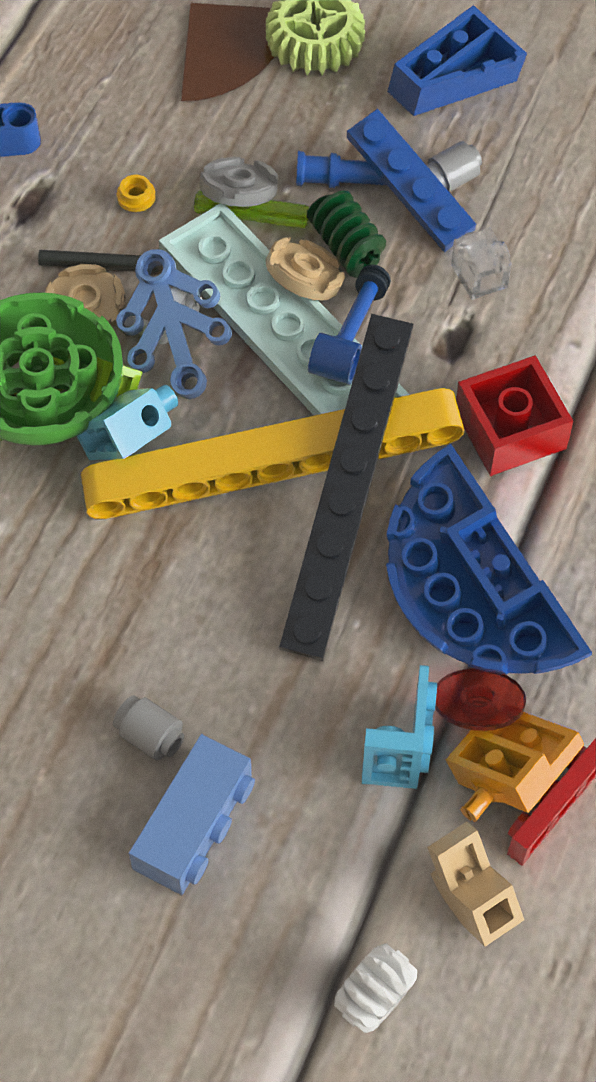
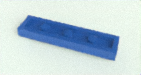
[346,109,476,253]

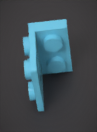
[361,665,437,789]

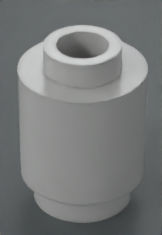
[427,141,482,192]
[113,695,184,761]

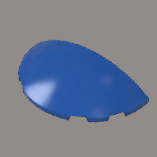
[386,444,592,674]

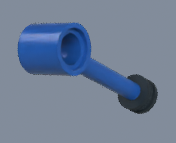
[308,265,391,385]

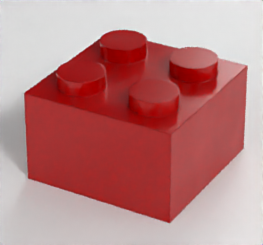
[456,355,573,476]

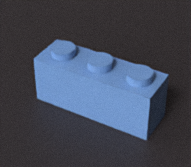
[129,734,255,895]

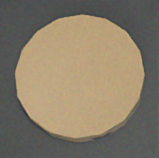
[265,238,345,300]
[45,264,126,327]

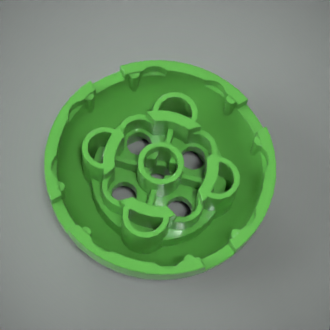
[0,292,123,446]

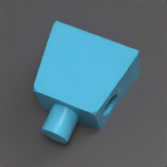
[77,385,178,460]

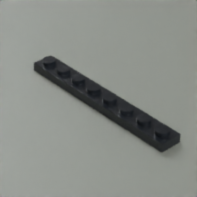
[279,313,414,661]

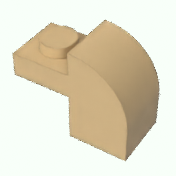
[427,822,524,947]

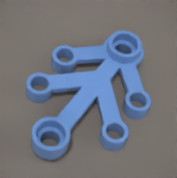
[116,249,232,399]

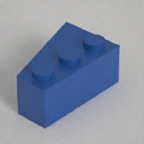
[387,5,527,116]

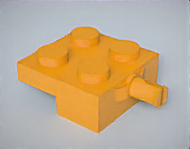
[445,706,584,822]

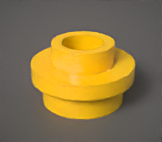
[116,175,156,212]

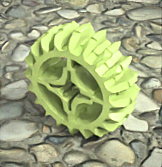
[266,0,365,76]

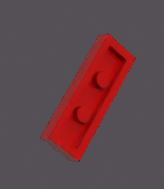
[507,738,596,866]

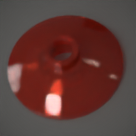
[435,668,526,731]

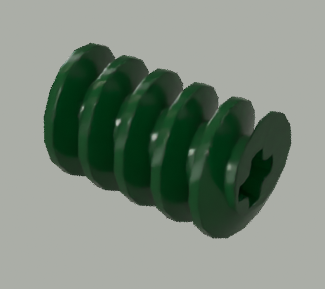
[306,190,387,278]

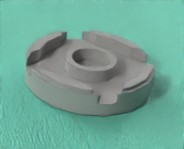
[200,157,278,207]

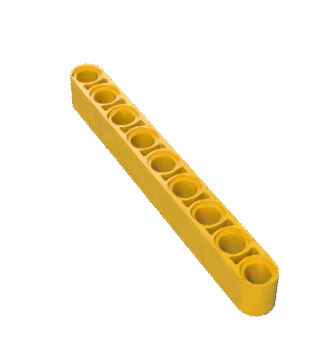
[81,388,465,519]

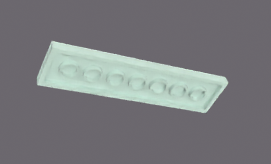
[159,203,410,415]

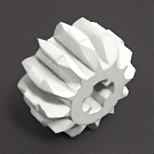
[334,943,417,1033]

